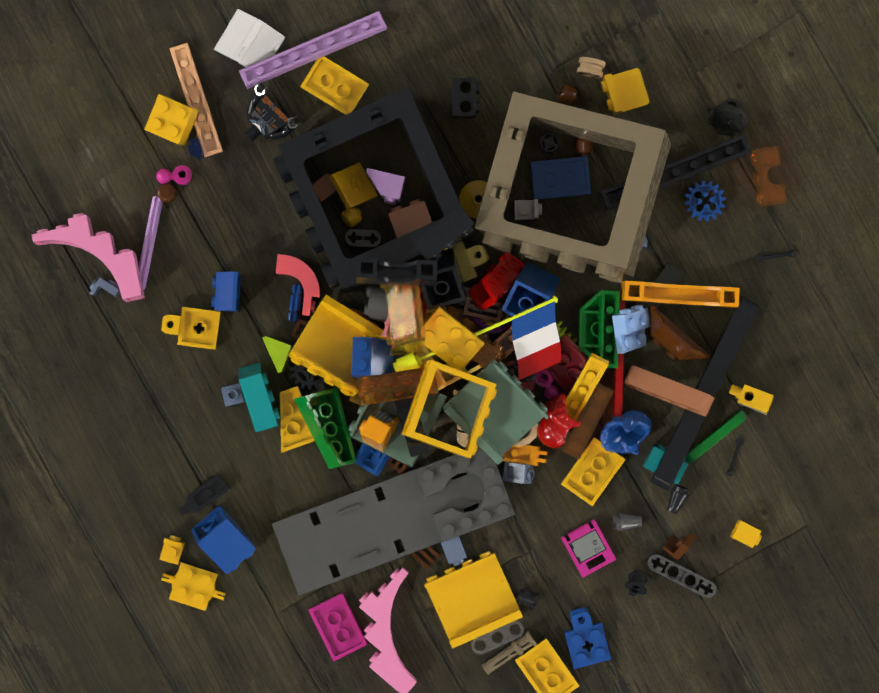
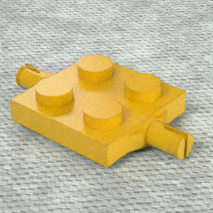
[161,562,226,611]

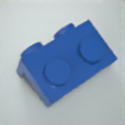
[355,443,390,477]

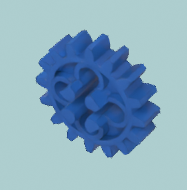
[684,180,726,222]

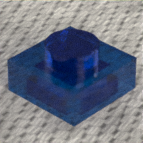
[188,138,204,160]

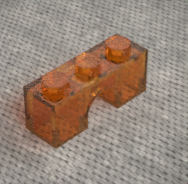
[750,146,787,208]

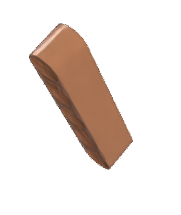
[623,365,714,416]

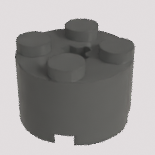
[364,284,396,322]

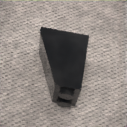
[420,248,466,310]

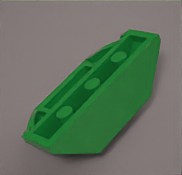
[578,290,620,368]

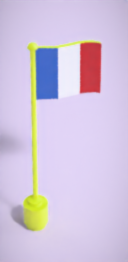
[393,296,561,380]

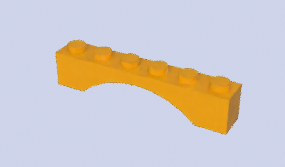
[620,281,740,308]

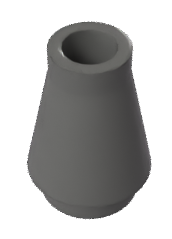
[613,513,642,532]

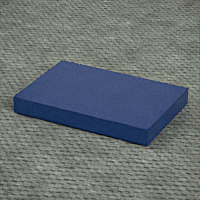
[530,156,591,200]

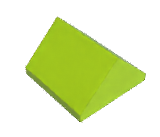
[262,336,293,373]

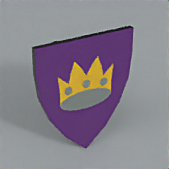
[466,314,512,344]

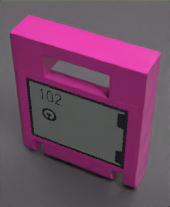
[561,519,616,578]

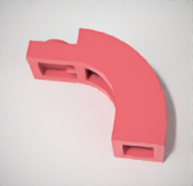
[276,254,321,316]

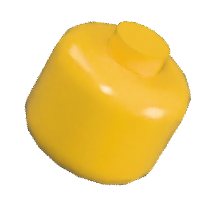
[341,207,362,228]

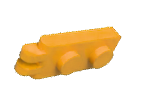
[503,445,548,466]

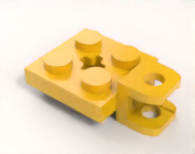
[161,307,221,350]

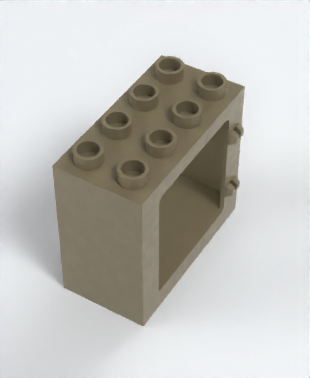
[475,92,671,283]

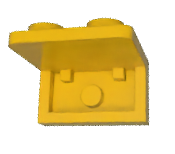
[601,68,649,115]

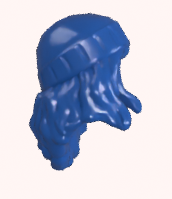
[600,410,652,455]

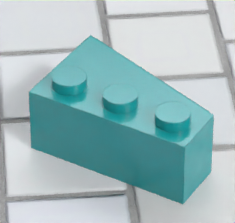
[239,362,280,432]

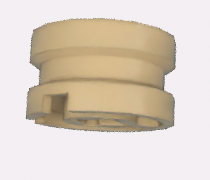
[576,57,606,78]

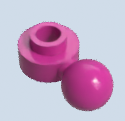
[156,165,192,186]
[534,369,559,400]

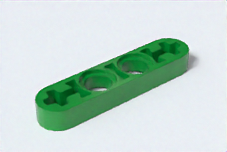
[685,409,748,463]

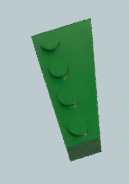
[294,388,357,469]

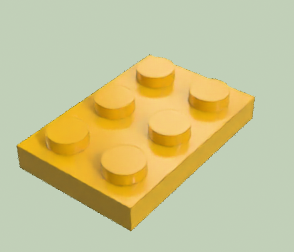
[300,57,369,115]
[414,306,484,371]
[561,437,626,506]
[515,638,579,693]

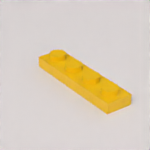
[565,353,609,421]

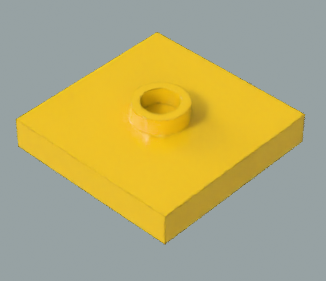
[329,162,378,210]

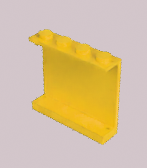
[288,295,390,397]
[424,551,523,649]

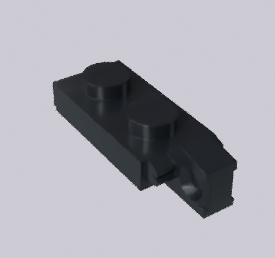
[179,474,230,515]

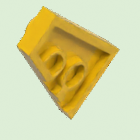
[280,386,315,453]

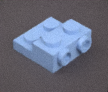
[612,305,650,354]

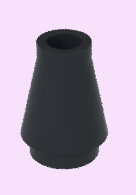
[667,484,689,514]

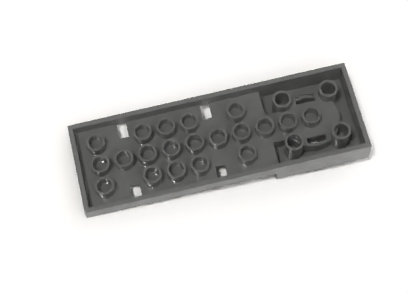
[272,446,515,595]

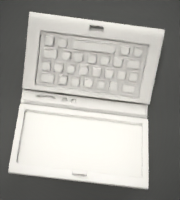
[214,9,285,67]

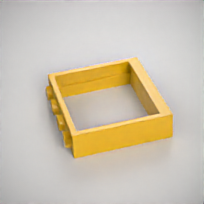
[401,360,497,458]

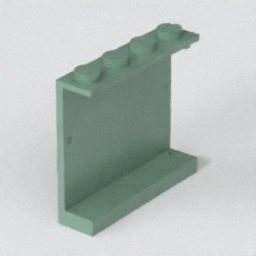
[443,359,549,465]
[349,380,447,468]

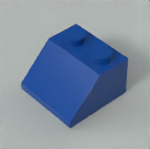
[212,272,241,312]
[351,337,395,381]

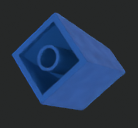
[501,262,561,316]
[191,505,256,574]

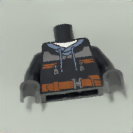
[245,82,302,141]

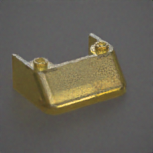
[379,284,425,356]

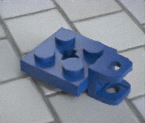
[564,607,611,669]

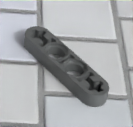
[647,554,716,598]

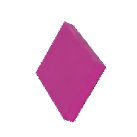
[308,592,368,662]

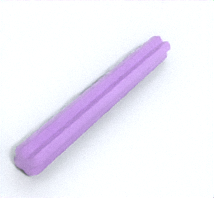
[139,196,163,290]

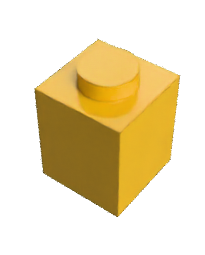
[730,520,762,548]

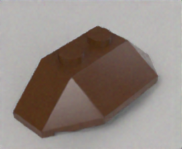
[649,305,710,360]

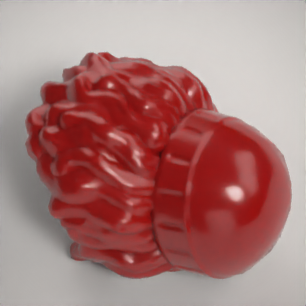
[537,394,581,448]

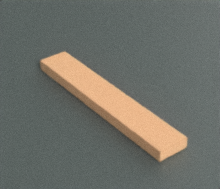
[169,43,223,158]

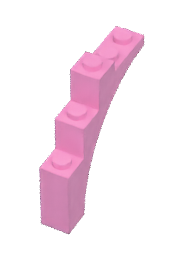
[32,213,145,302]
[359,567,417,693]

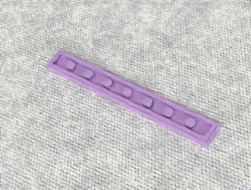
[239,11,387,89]

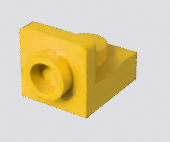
[159,535,185,565]

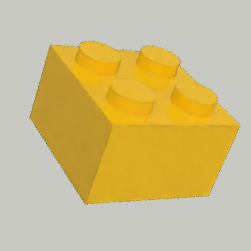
[144,94,199,146]

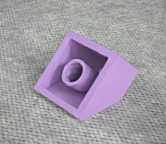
[366,168,405,205]

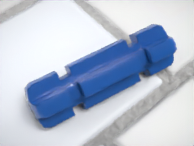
[288,284,303,322]

